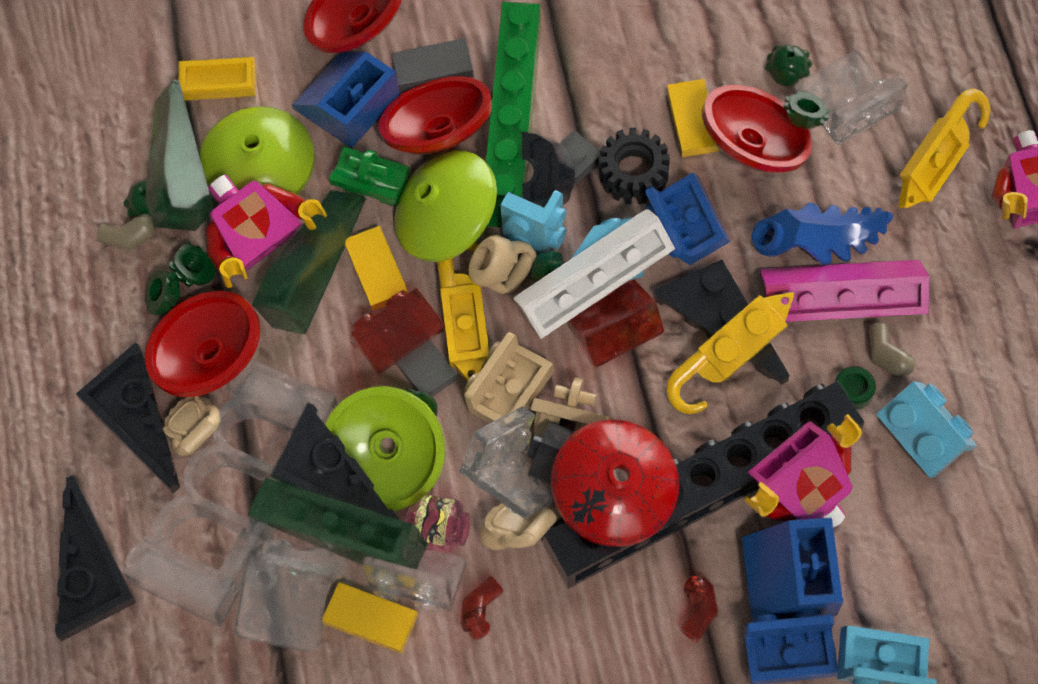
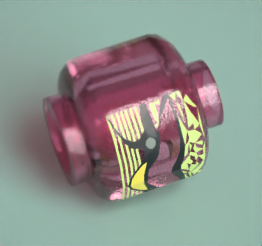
[405,495,471,554]

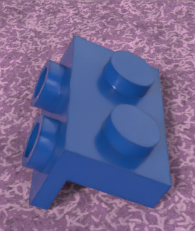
[645,172,731,265]
[742,610,838,684]

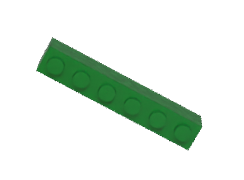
[486,2,541,228]

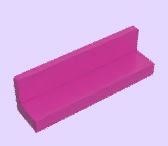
[760,260,929,322]

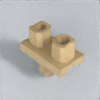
[531,377,610,436]

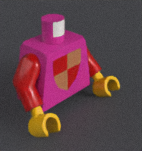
[991,131,1038,229]
[205,174,327,288]
[744,414,862,528]

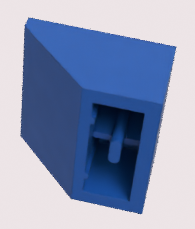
[292,51,400,149]
[741,518,843,622]

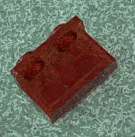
[567,279,664,368]
[350,287,445,375]

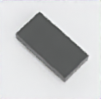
[391,38,474,92]
[377,314,458,397]

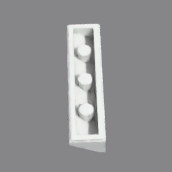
[514,209,675,339]

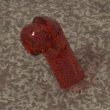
[460,576,504,640]
[680,576,718,642]

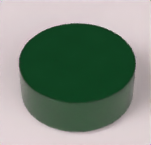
[835,366,876,409]

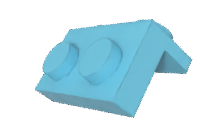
[501,190,567,256]
[876,381,977,478]
[837,625,937,684]

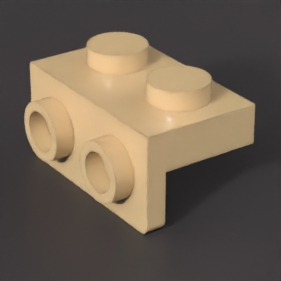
[464,332,555,435]

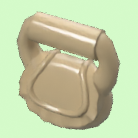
[469,235,536,294]
[162,396,220,457]
[479,500,557,551]

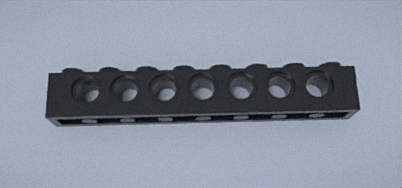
[543,381,864,589]

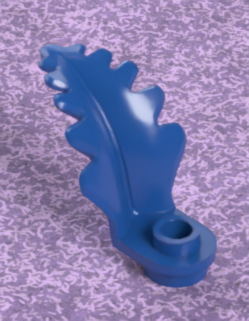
[752,203,893,265]

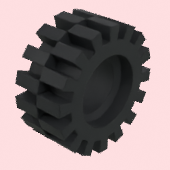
[599,128,670,204]

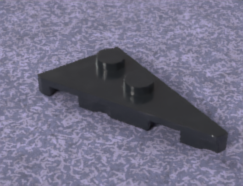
[653,260,790,385]
[76,342,181,494]
[270,402,408,543]
[55,475,137,642]

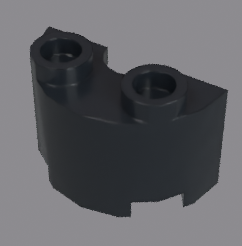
[522,132,575,208]

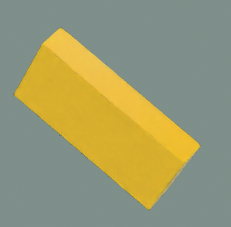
[178,57,256,101]
[666,79,720,157]
[343,226,409,311]
[321,582,418,654]

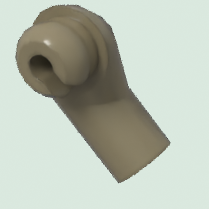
[97,214,157,251]
[869,323,915,376]

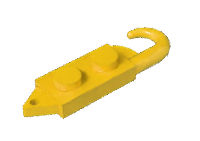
[898,88,990,208]
[437,242,489,382]
[666,292,794,414]

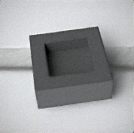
[560,130,600,186]

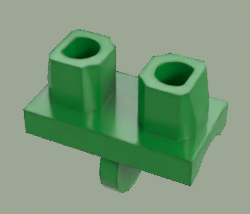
[329,146,410,206]

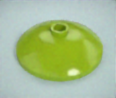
[199,107,315,195]
[394,150,497,262]
[325,386,446,511]

